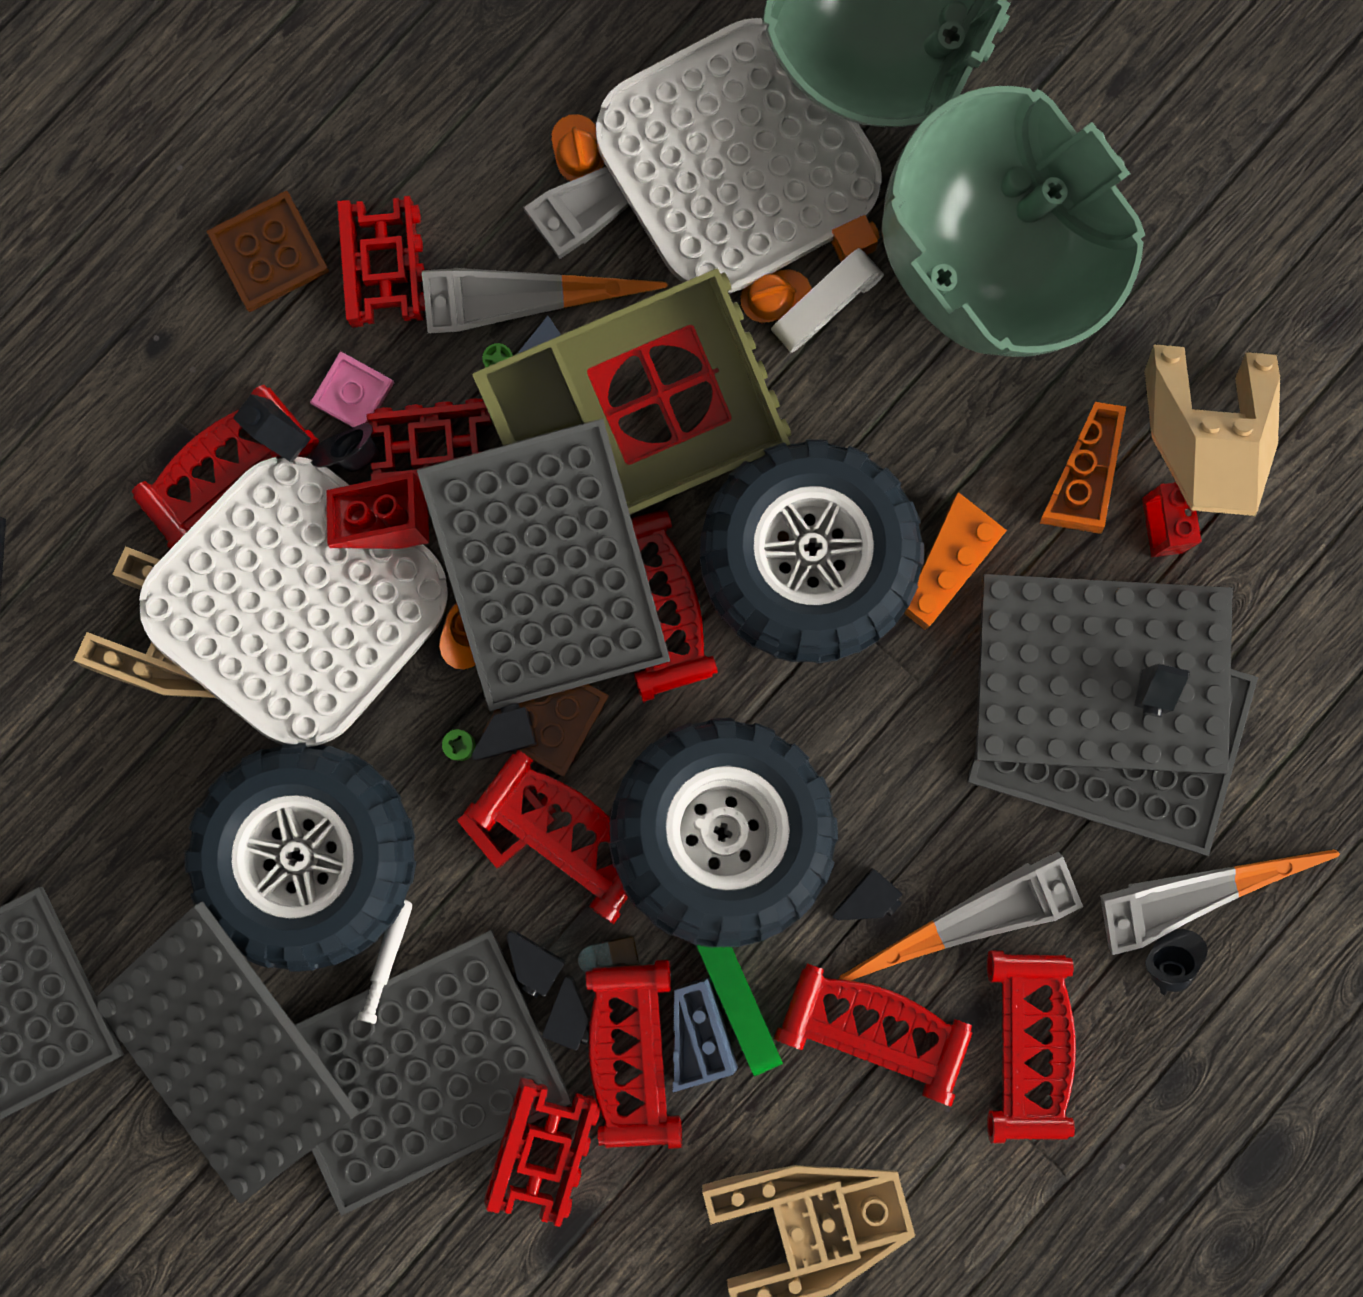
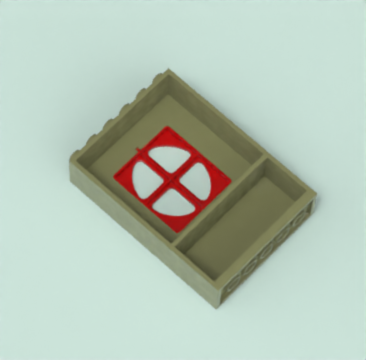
[472,268,792,514]

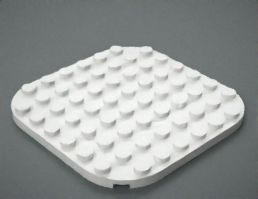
[596,18,882,293]
[139,456,448,747]

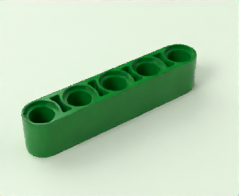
[696,945,783,1077]

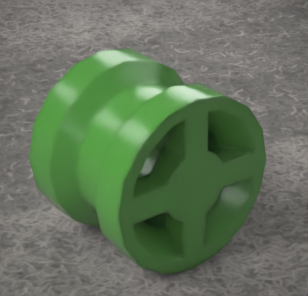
[482,343,513,368]
[442,729,476,761]

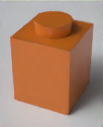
[831,215,880,262]

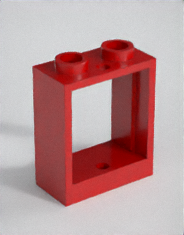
[1142,482,1202,558]
[457,785,557,869]

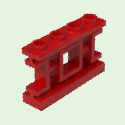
[337,195,426,328]
[366,398,492,481]
[484,1077,600,1227]

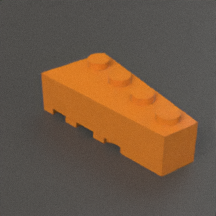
[1040,402,1126,534]
[904,492,1007,630]

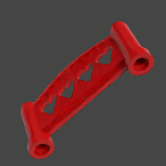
[132,385,319,549]
[631,510,718,702]
[464,750,629,925]
[987,950,1076,1143]
[586,959,682,1149]
[773,963,973,1107]

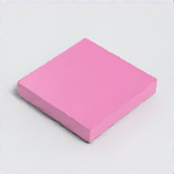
[310,351,394,428]

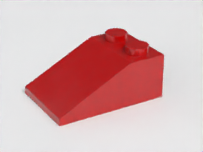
[326,472,429,549]

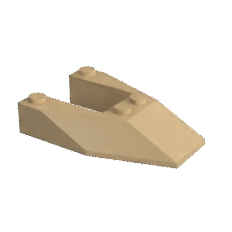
[1145,345,1280,516]
[74,546,216,698]
[702,1165,915,1297]

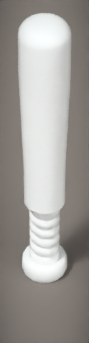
[357,900,412,1024]

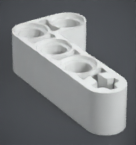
[771,248,884,353]

